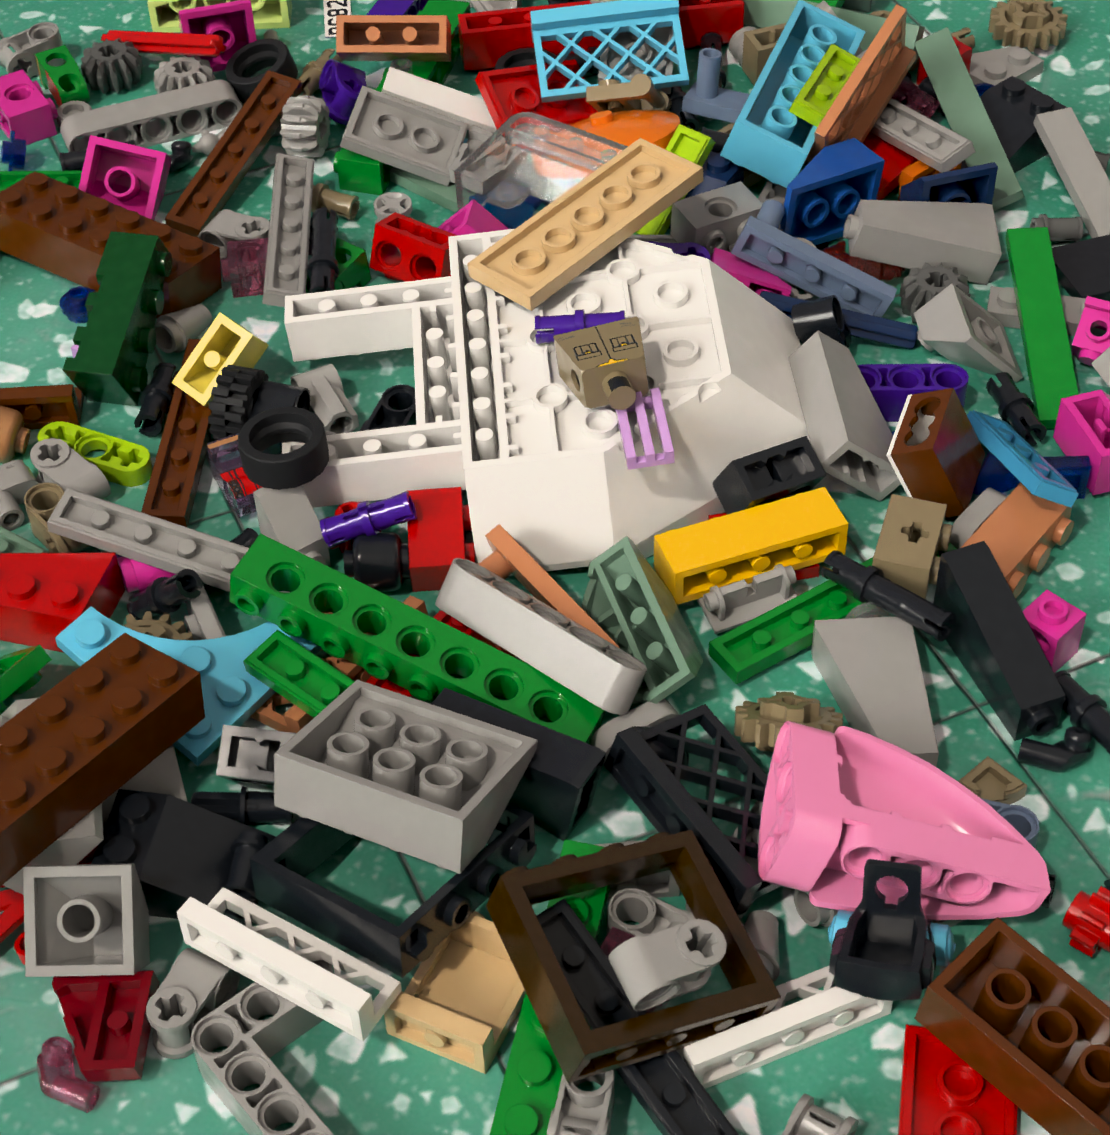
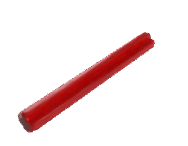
[101,30,226,57]

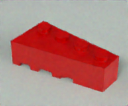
[0,553,125,653]

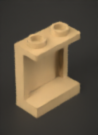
[384,911,526,1074]

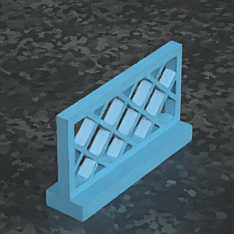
[530,0,689,103]

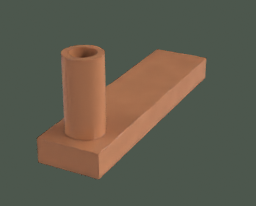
[479,524,620,648]

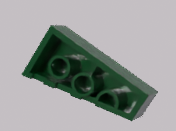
[62,231,173,406]

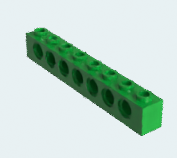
[229,533,605,744]

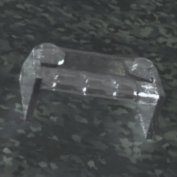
[454,112,628,211]

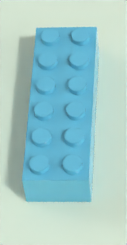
[720,0,866,188]

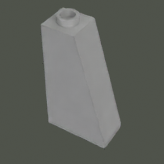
[843,200,1002,285]
[788,331,901,501]
[811,616,939,767]

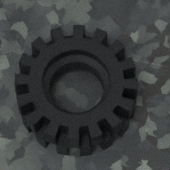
[208,365,269,445]

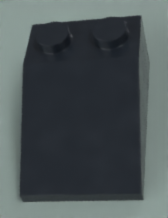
[950,76,1068,173]
[91,789,275,926]

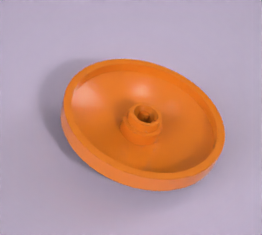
[532,110,681,179]

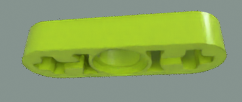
[37,421,153,487]

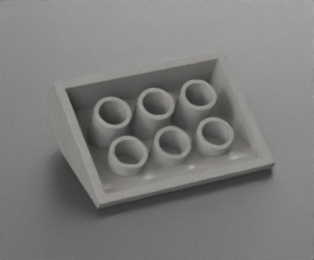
[274,680,538,874]

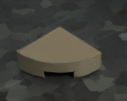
[958,756,1028,805]

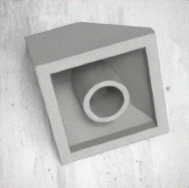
[913,283,1023,383]
[23,863,150,977]

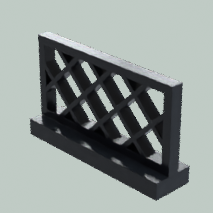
[604,704,780,916]

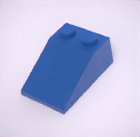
[779,138,885,246]

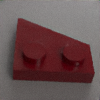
[52,970,160,1082]

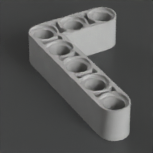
[191,960,334,1135]

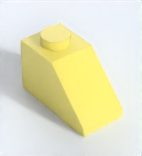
[171,312,269,407]

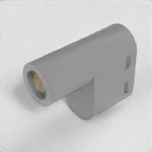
[0,459,39,531]

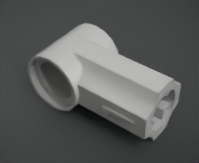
[290,363,359,434]

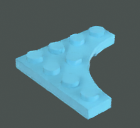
[55,606,322,766]

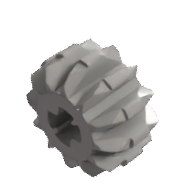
[154,55,216,94]
[279,95,331,159]

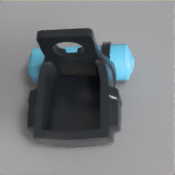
[828,859,956,1001]

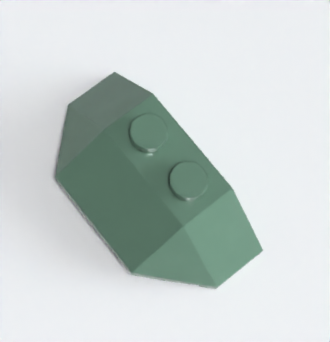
[581,536,703,704]

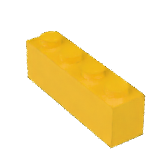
[654,487,849,605]

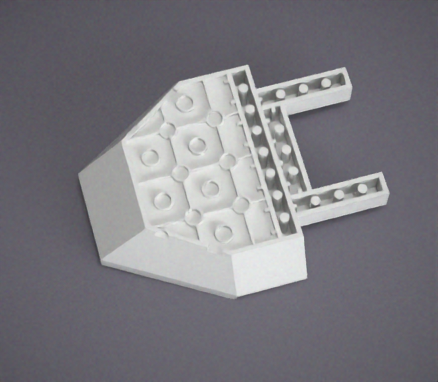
[282,229,811,576]

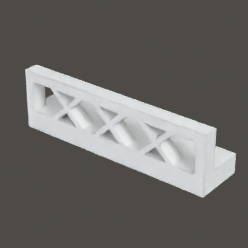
[176,887,402,1041]
[677,966,893,1089]

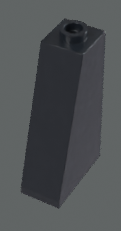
[933,541,1066,741]
[425,688,606,841]

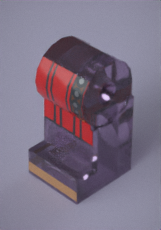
[207,433,262,518]

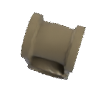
[24,482,90,553]

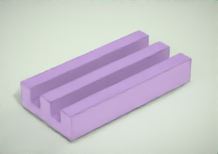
[615,388,675,470]

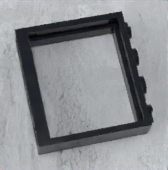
[250,802,537,978]

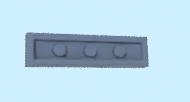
[682,48,815,142]
[731,199,897,317]

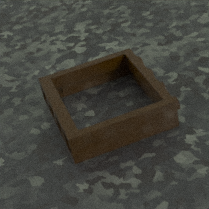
[486,830,781,1083]

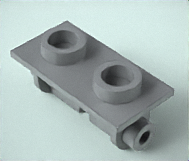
[697,564,797,634]

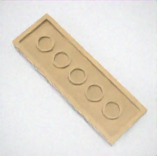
[467,138,704,311]

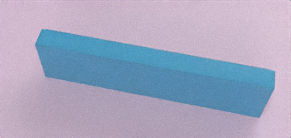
[967,410,1079,508]

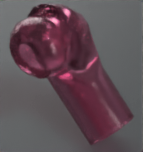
[37,1036,100,1113]

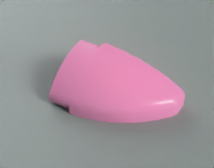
[758,721,1051,920]

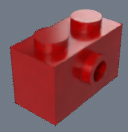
[407,487,475,592]

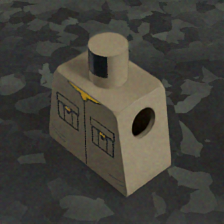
[553,316,649,410]

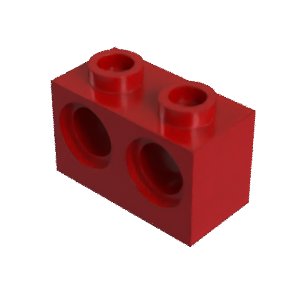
[369,212,457,282]

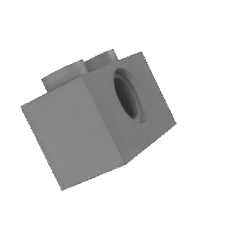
[670,181,762,256]

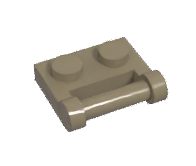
[586,73,672,112]

